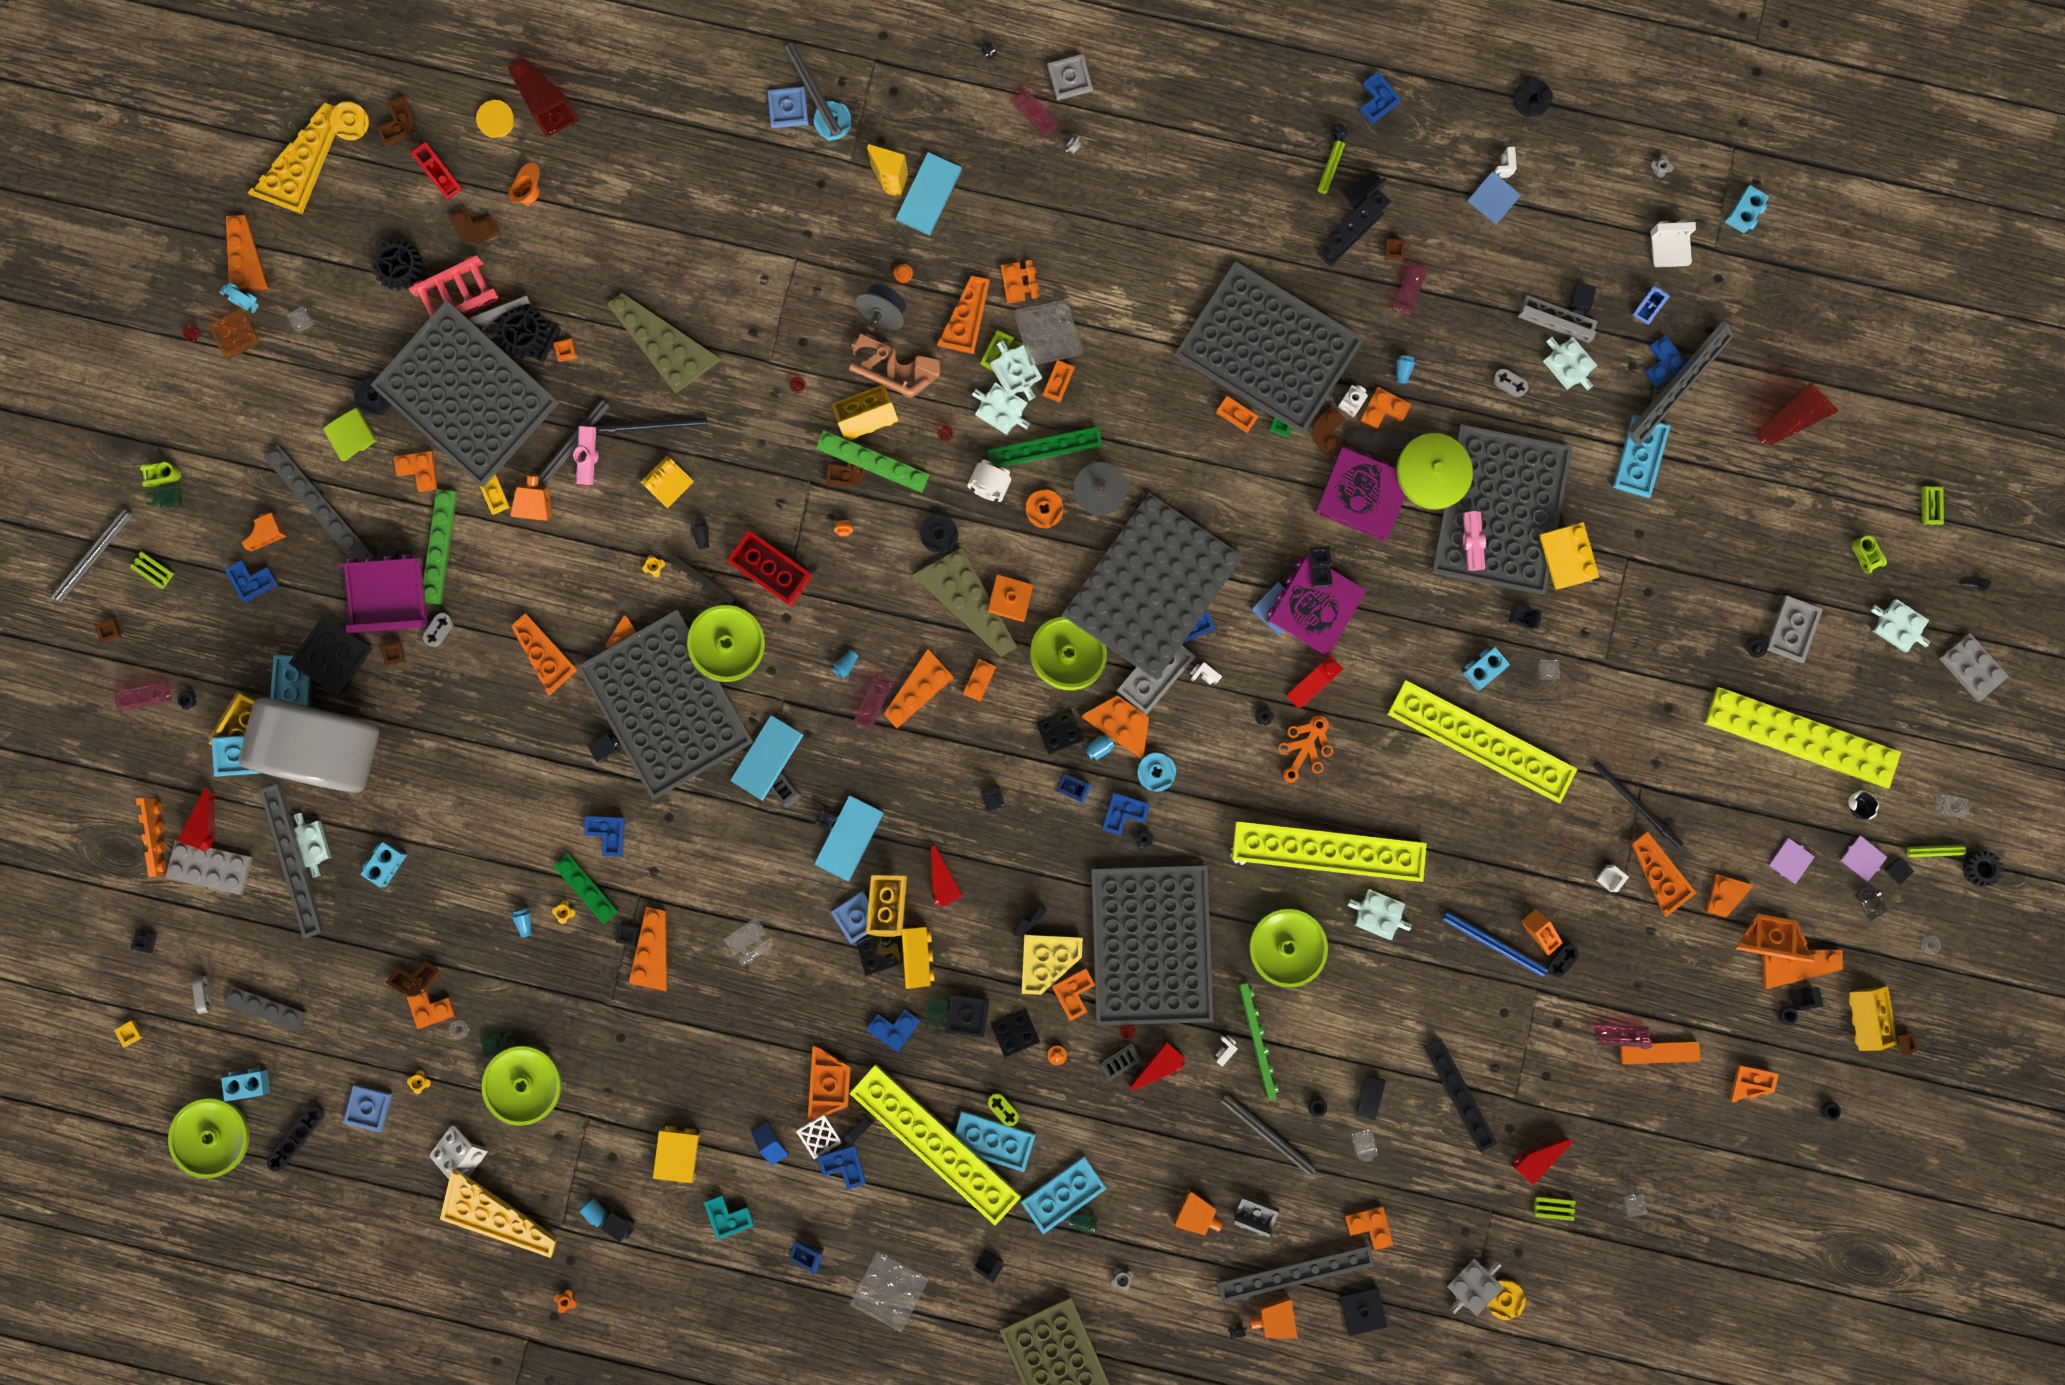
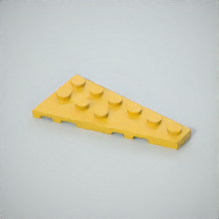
[248,103,335,214]
[440,1168,557,1258]

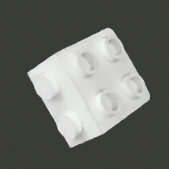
[1651,220,1696,267]
[430,1126,488,1179]

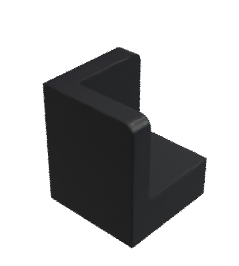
[981,787,1005,811]
[1790,986,1824,1011]
[973,1250,1004,1283]

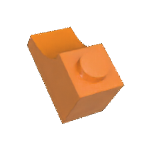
[242,512,287,552]
[1521,909,1563,956]

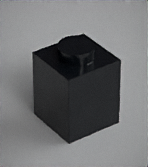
[1568,282,1597,314]
[587,734,620,763]
[601,1209,635,1242]

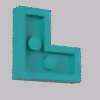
[704,1195,755,1240]

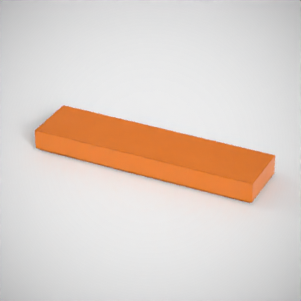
[1620,1041,1700,1064]

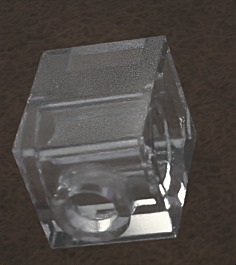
[1934,795,1969,818]
[1351,1130,1378,1162]

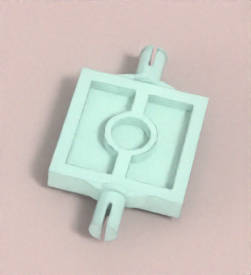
[1543,337,1597,391]
[990,341,1042,401]
[972,383,1030,435]
[1870,599,1931,652]
[293,813,332,878]
[1348,889,1412,940]

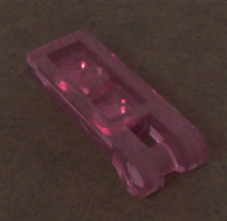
[1010,88,1059,139]
[1391,262,1428,317]
[852,675,893,732]
[114,682,173,712]
[1594,1025,1652,1049]

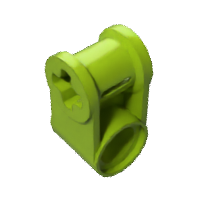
[140,462,181,487]
[1852,536,1887,574]

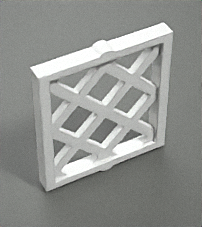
[796,1114,842,1159]

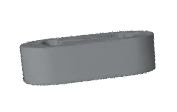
[1493,369,1528,397]
[423,613,453,647]
[192,976,212,1014]

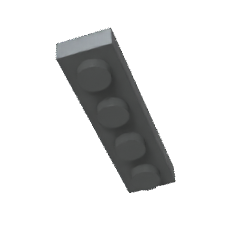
[224,986,306,1031]

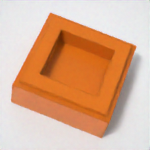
[553,338,577,362]

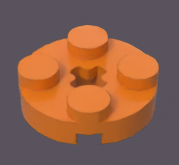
[1026,490,1063,529]

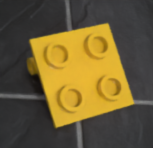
[641,456,694,508]

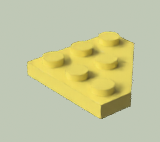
[1022,935,1083,995]

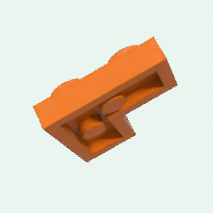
[1360,387,1411,430]
[394,451,438,492]
[1052,968,1095,1021]
[407,990,456,1029]
[1344,1206,1393,1250]

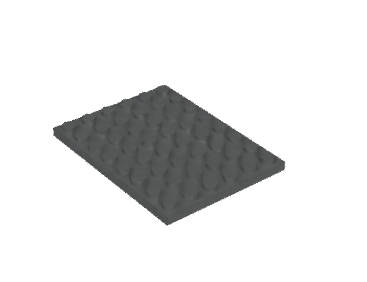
[1175,261,1364,434]
[371,300,560,488]
[1431,424,1573,596]
[1062,493,1243,681]
[577,610,754,800]
[1091,866,1213,1025]

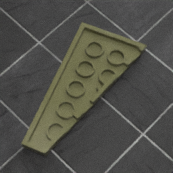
[607,293,721,394]
[912,548,1017,657]

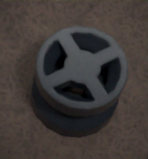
[814,809,838,831]

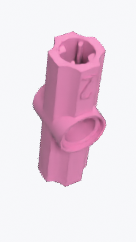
[573,426,599,485]
[1463,511,1486,571]

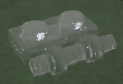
[723,917,775,966]

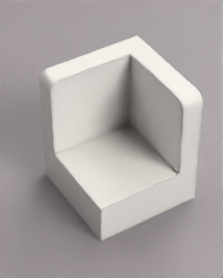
[1596,865,1629,892]

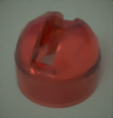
[182,326,200,343]
[790,377,805,394]
[937,426,953,441]
[1120,1024,1137,1040]

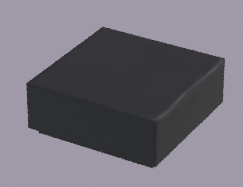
[1885,857,1914,885]
[616,923,640,947]

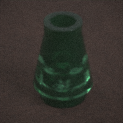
[1069,1214,1099,1235]

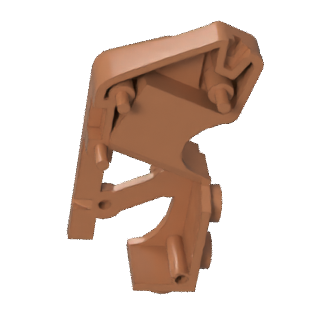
[849,334,940,398]

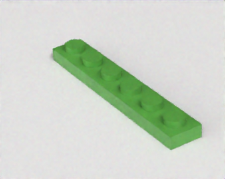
[816,430,930,493]
[424,489,457,605]
[1238,982,1278,1100]

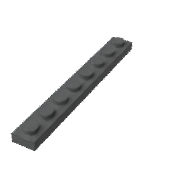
[1628,322,1734,445]
[264,445,375,562]
[259,784,324,938]
[1217,1245,1375,1303]

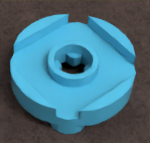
[814,101,852,141]
[219,282,259,313]
[1137,753,1176,792]

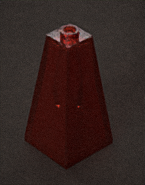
[507,59,579,138]
[1755,383,1839,445]

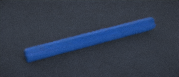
[1443,912,1548,977]

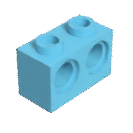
[1725,185,1769,233]
[1462,647,1510,691]
[361,842,407,887]
[221,1067,270,1102]

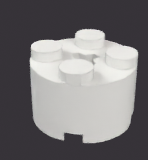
[967,460,1011,502]

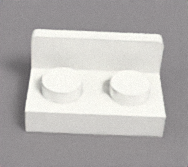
[1190,663,1222,685]

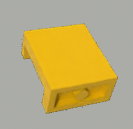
[653,1126,701,1183]

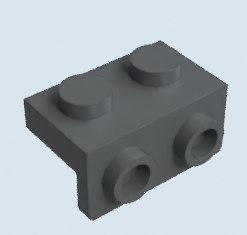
[1233,1194,1279,1237]

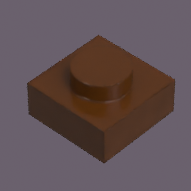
[1385,239,1406,261]
[95,618,122,644]
[381,643,406,666]
[1897,1031,1918,1055]

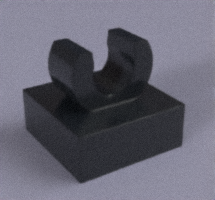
[130,930,157,953]

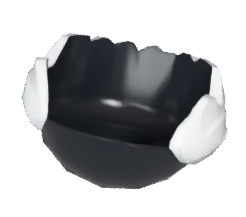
[1848,790,1879,820]

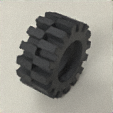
[1962,851,2004,886]

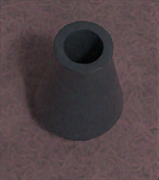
[690,521,710,549]

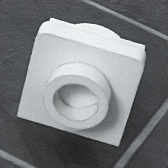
[1494,147,1517,178]
[1215,1035,1237,1067]

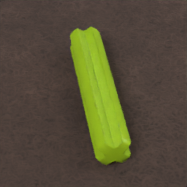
[1317,140,1345,194]
[1906,845,1966,857]

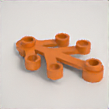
[1278,715,1333,783]

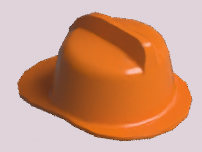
[508,162,540,206]

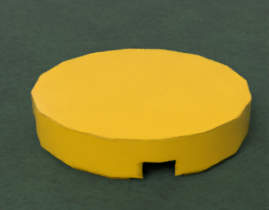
[476,100,515,138]
[329,101,369,141]
[1487,1279,1526,1320]

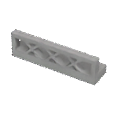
[1518,295,1598,343]
[469,296,535,340]

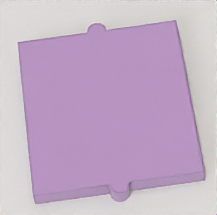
[1840,836,1887,882]
[1769,838,1814,884]

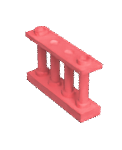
[409,255,501,323]

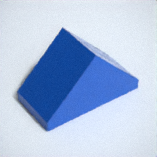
[1633,284,1671,325]
[1056,773,1092,804]
[751,1122,789,1165]
[789,1241,824,1274]

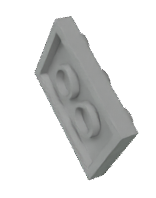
[1767,596,1823,663]
[1939,633,2009,702]

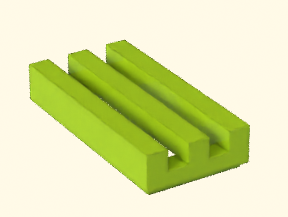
[1921,486,1944,525]
[130,552,174,589]
[1534,1196,1576,1221]

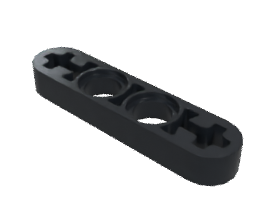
[267,1106,325,1171]

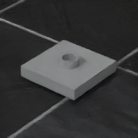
[1047,54,1093,101]

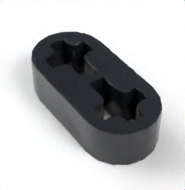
[1547,945,1579,977]
[843,1113,876,1146]

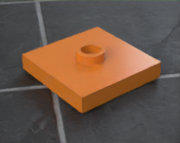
[987,575,1033,622]

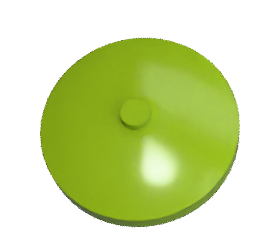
[1397,433,1473,510]
[687,605,765,682]
[1030,617,1107,690]
[1249,909,1328,987]
[482,1046,562,1126]
[168,1098,250,1178]

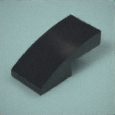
[1309,546,1333,589]
[1013,906,1047,937]
[1356,1075,1386,1121]

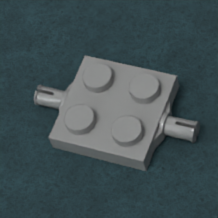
[1447,1258,1504,1316]

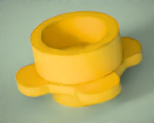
[643,555,665,577]
[552,901,575,924]
[407,1070,431,1094]

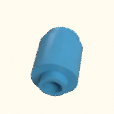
[1085,734,1115,761]
[579,1198,609,1228]

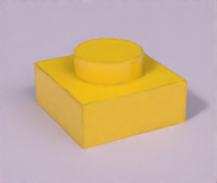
[114,1020,144,1047]

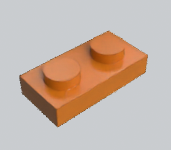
[1043,360,1075,403]
[1216,396,1259,433]
[963,659,996,702]

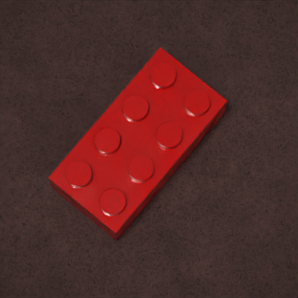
[726,530,813,608]

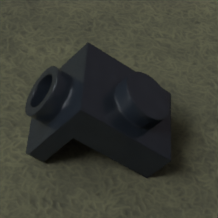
[1508,604,1542,629]

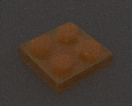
[208,309,261,360]

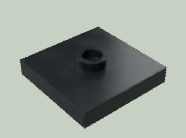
[945,993,990,1038]
[1339,1287,1387,1336]

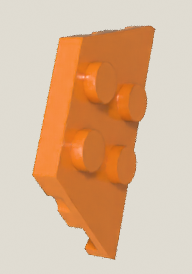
[1081,696,1149,759]
[1736,914,1814,963]
[807,1046,851,1122]

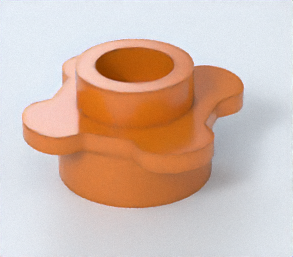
[554,1290,577,1313]

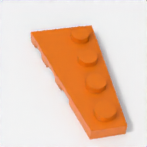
[226,215,269,291]
[937,276,990,354]
[511,613,578,696]
[884,649,954,728]
[136,798,166,877]
[1631,832,1696,917]
[629,907,668,991]
[1762,950,1843,989]

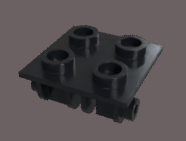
[1036,709,1085,755]
[856,936,903,976]
[991,1009,1041,1058]

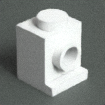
[1338,385,1368,417]

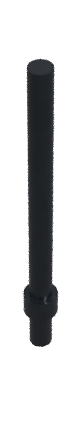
[593,418,708,434]
[1593,762,1683,848]

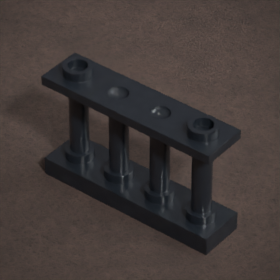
[1318,188,1391,267]

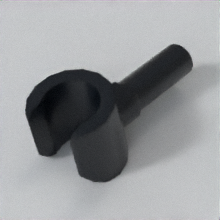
[1960,578,1991,591]

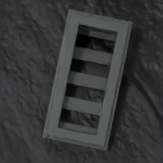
[770,771,802,808]
[1099,1043,1142,1081]

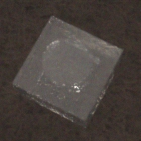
[286,306,314,333]
[1538,660,1560,680]
[1623,1193,1648,1217]

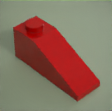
[410,141,462,200]
[1286,655,1344,709]
[178,788,215,853]
[931,845,963,907]
[1129,1042,1185,1091]
[1512,1137,1573,1185]

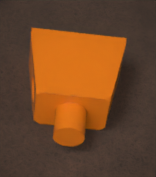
[511,474,552,521]
[1173,1189,1223,1235]
[1249,1296,1298,1338]

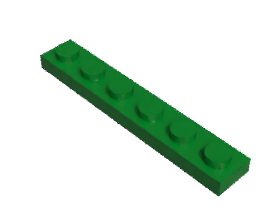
[987,427,1103,468]

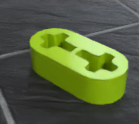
[988,1093,1019,1126]

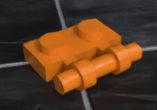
[1001,260,1039,304]

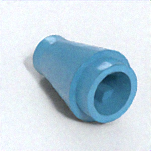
[1396,355,1415,384]
[832,650,859,679]
[512,908,532,938]

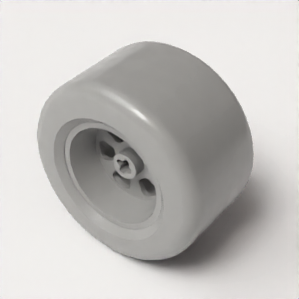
[239,697,380,793]

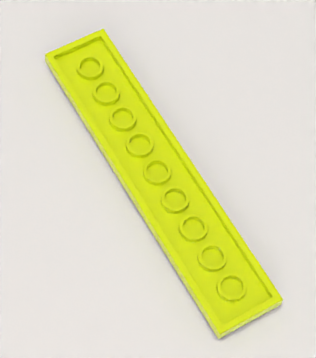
[1387,680,1577,803]
[1704,687,1901,788]
[1232,822,1427,882]
[850,1064,1022,1225]

